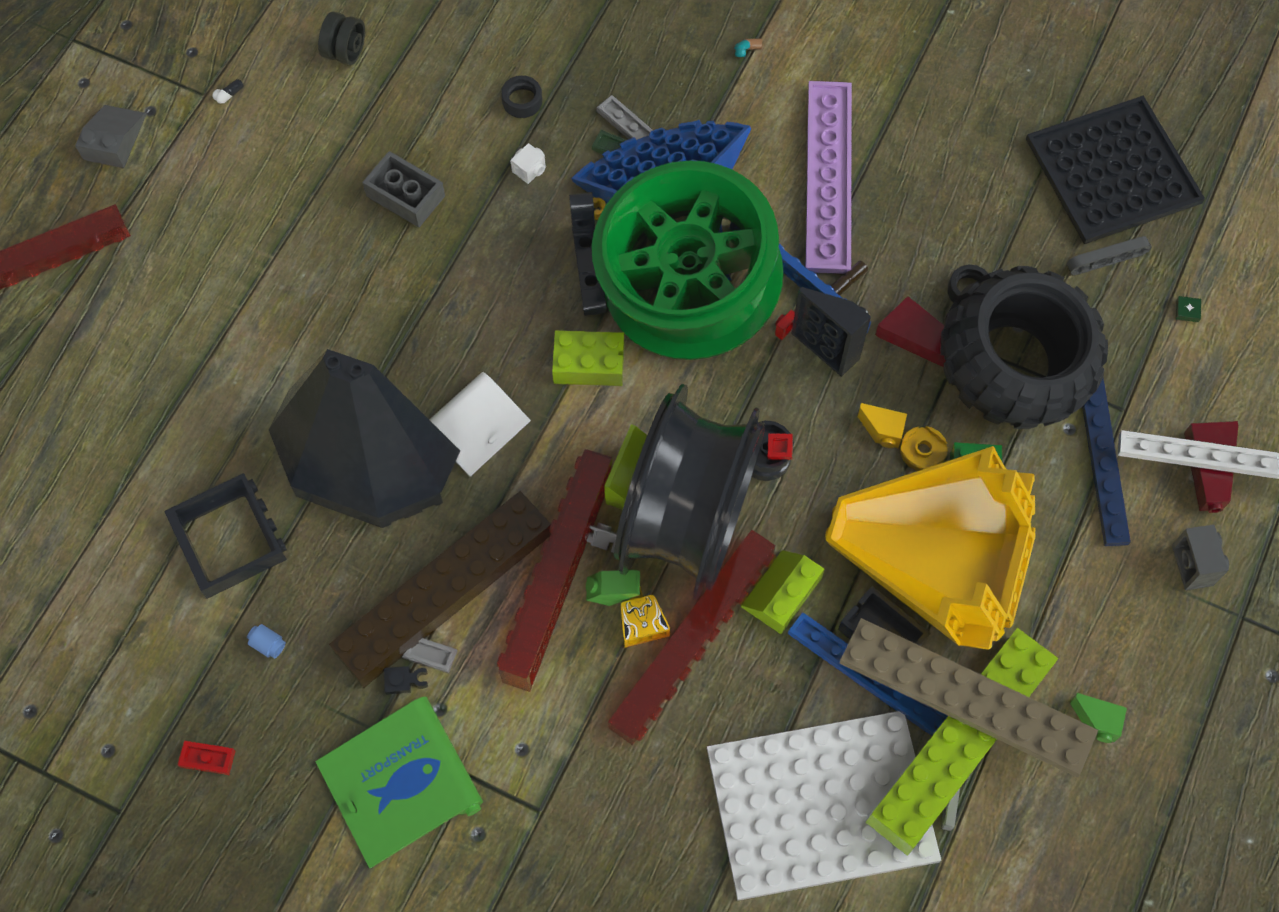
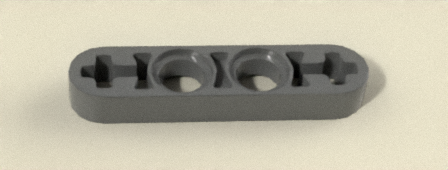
[1066,236,1152,275]

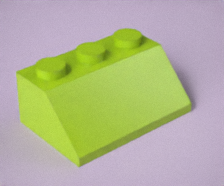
[604,424,647,510]
[741,550,824,634]

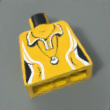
[621,586,670,648]

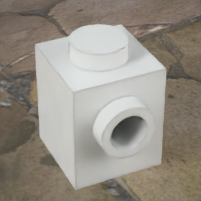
[511,143,546,184]

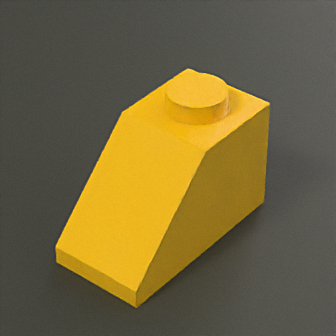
[857,403,907,448]

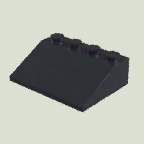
[791,287,871,377]

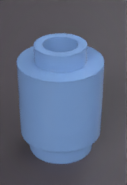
[247,624,286,659]

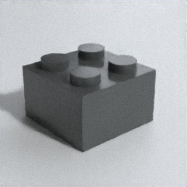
[1172,524,1229,590]

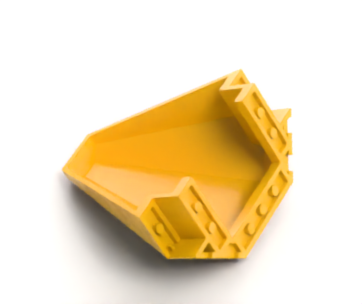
[825,446,1035,650]

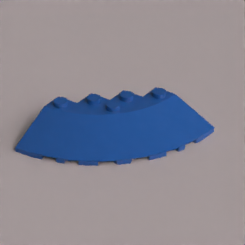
[571,121,751,204]

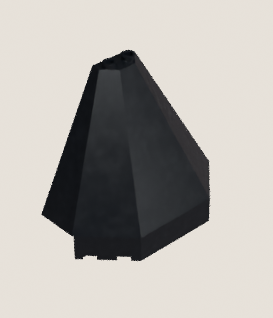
[269,349,461,528]

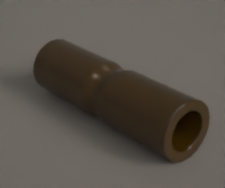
[831,261,868,295]

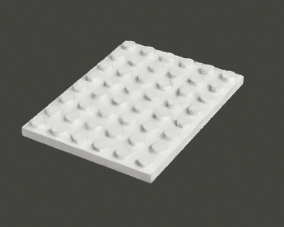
[707,711,942,901]

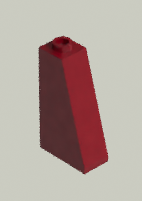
[875,296,946,367]
[1184,421,1239,513]

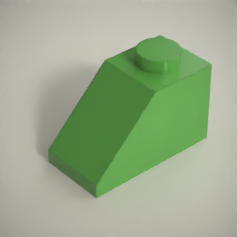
[586,570,640,606]
[1070,693,1127,743]

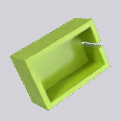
[552,330,624,386]

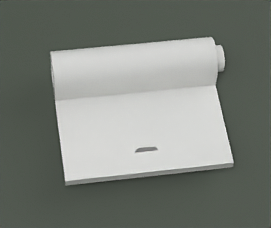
[429,372,531,477]

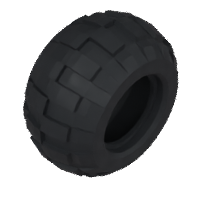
[940,266,1108,429]

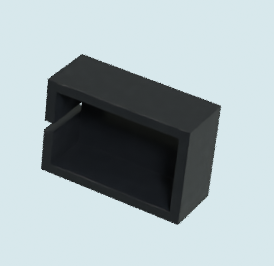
[838,586,931,647]

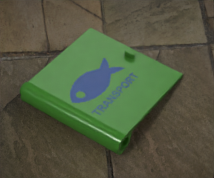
[315,697,483,868]

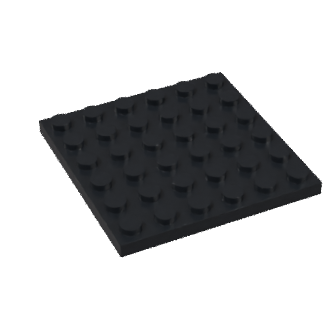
[1026,95,1205,244]

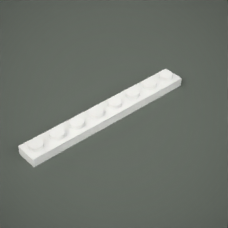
[1118,430,1279,479]

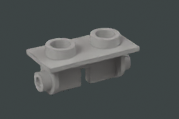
[587,523,617,553]

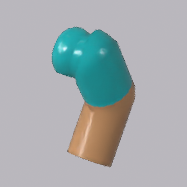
[734,39,762,57]

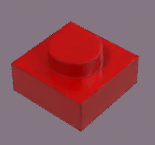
[775,310,795,340]
[768,434,793,460]

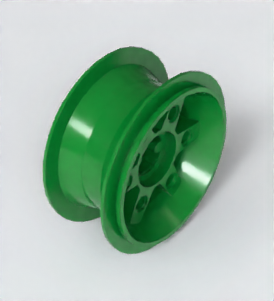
[592,161,784,360]

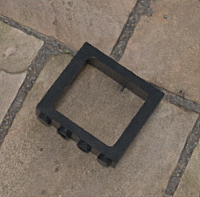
[164,473,287,599]

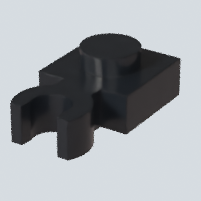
[384,666,428,695]

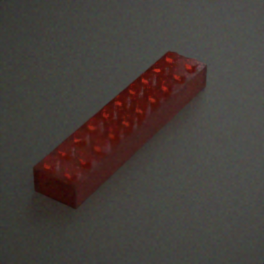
[497,449,613,692]

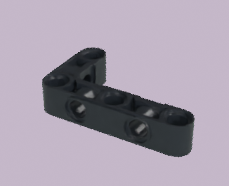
[569,192,607,316]

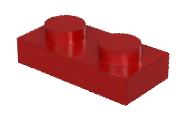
[178,740,235,775]

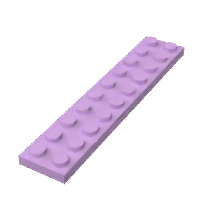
[805,81,852,274]

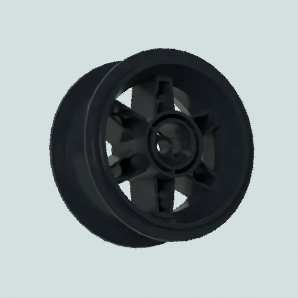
[614,384,766,600]

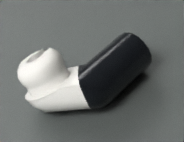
[212,79,244,104]

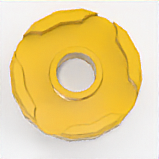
[900,426,948,471]

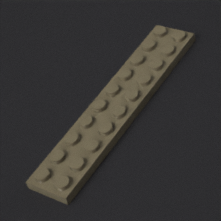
[840,618,1098,778]

